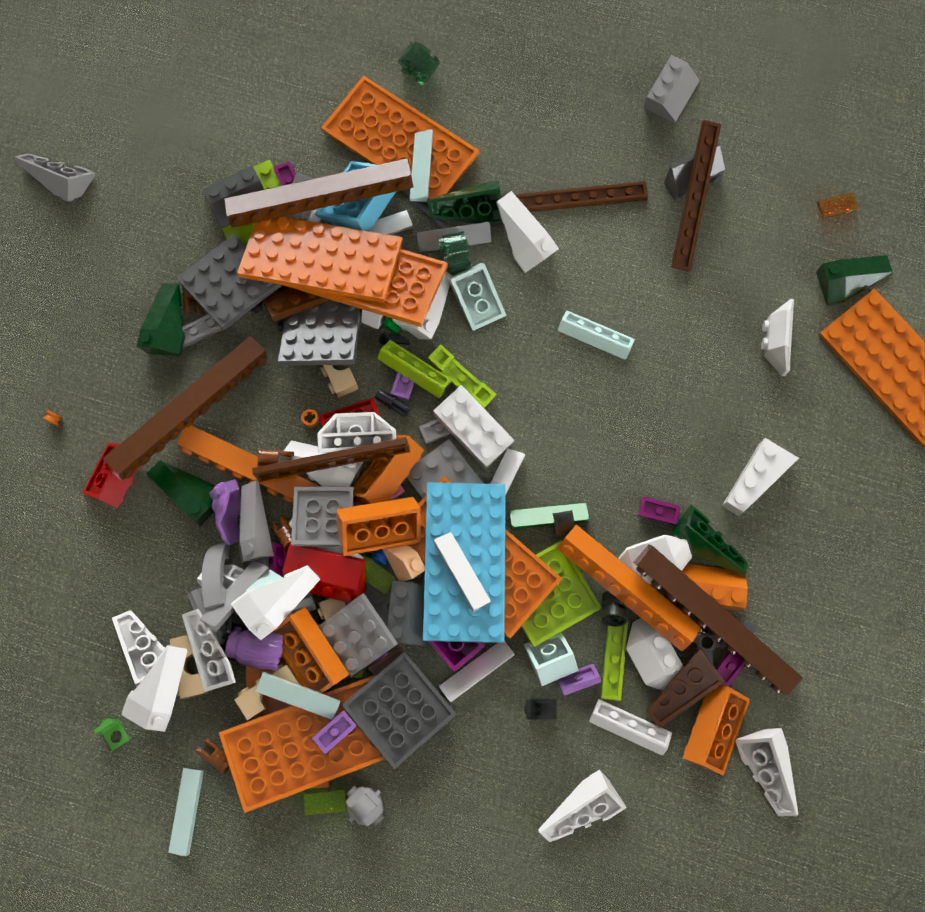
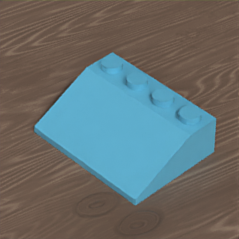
[315,161,396,232]

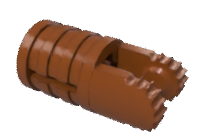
[257,449,294,466]
[271,515,292,552]
[195,738,230,775]

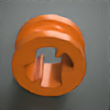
[301,409,319,428]
[43,410,63,427]

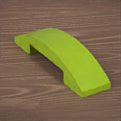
[428,344,497,408]

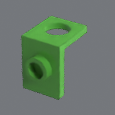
[93,718,130,751]

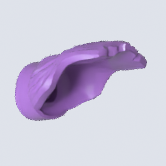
[209,479,241,546]
[225,627,283,671]

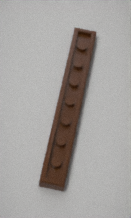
[671,120,721,272]
[502,181,648,212]
[252,437,410,482]

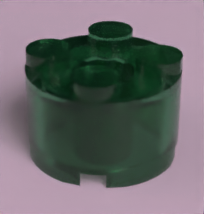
[398,42,440,85]
[439,231,472,273]

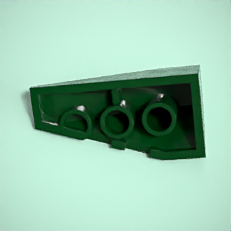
[427,181,503,225]
[816,255,893,305]
[137,284,185,356]
[146,460,215,526]
[671,505,748,576]

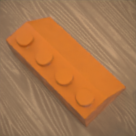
[353,435,424,505]
[336,497,421,556]
[663,563,748,611]
[272,607,349,693]
[683,685,750,776]

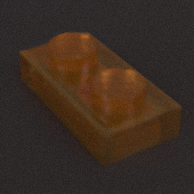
[817,192,859,219]

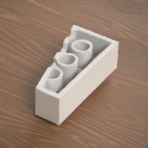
[722,438,799,516]

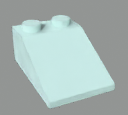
[448,263,506,331]

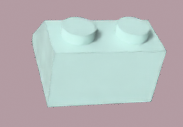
[524,632,579,686]

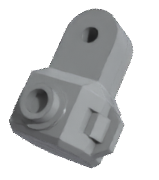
[346,786,384,826]

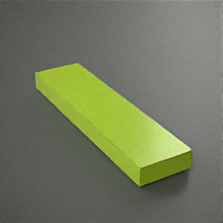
[600,622,628,701]

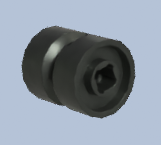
[602,591,628,627]

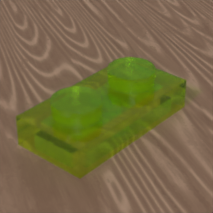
[363,555,397,595]
[304,790,347,815]

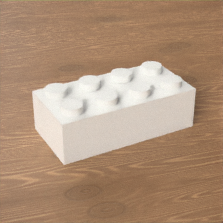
[433,385,514,469]

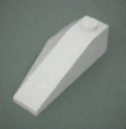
[538,770,626,842]

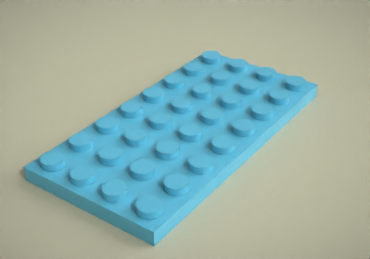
[423,482,506,643]

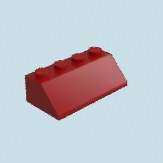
[282,543,366,603]

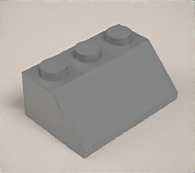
[644,55,700,124]

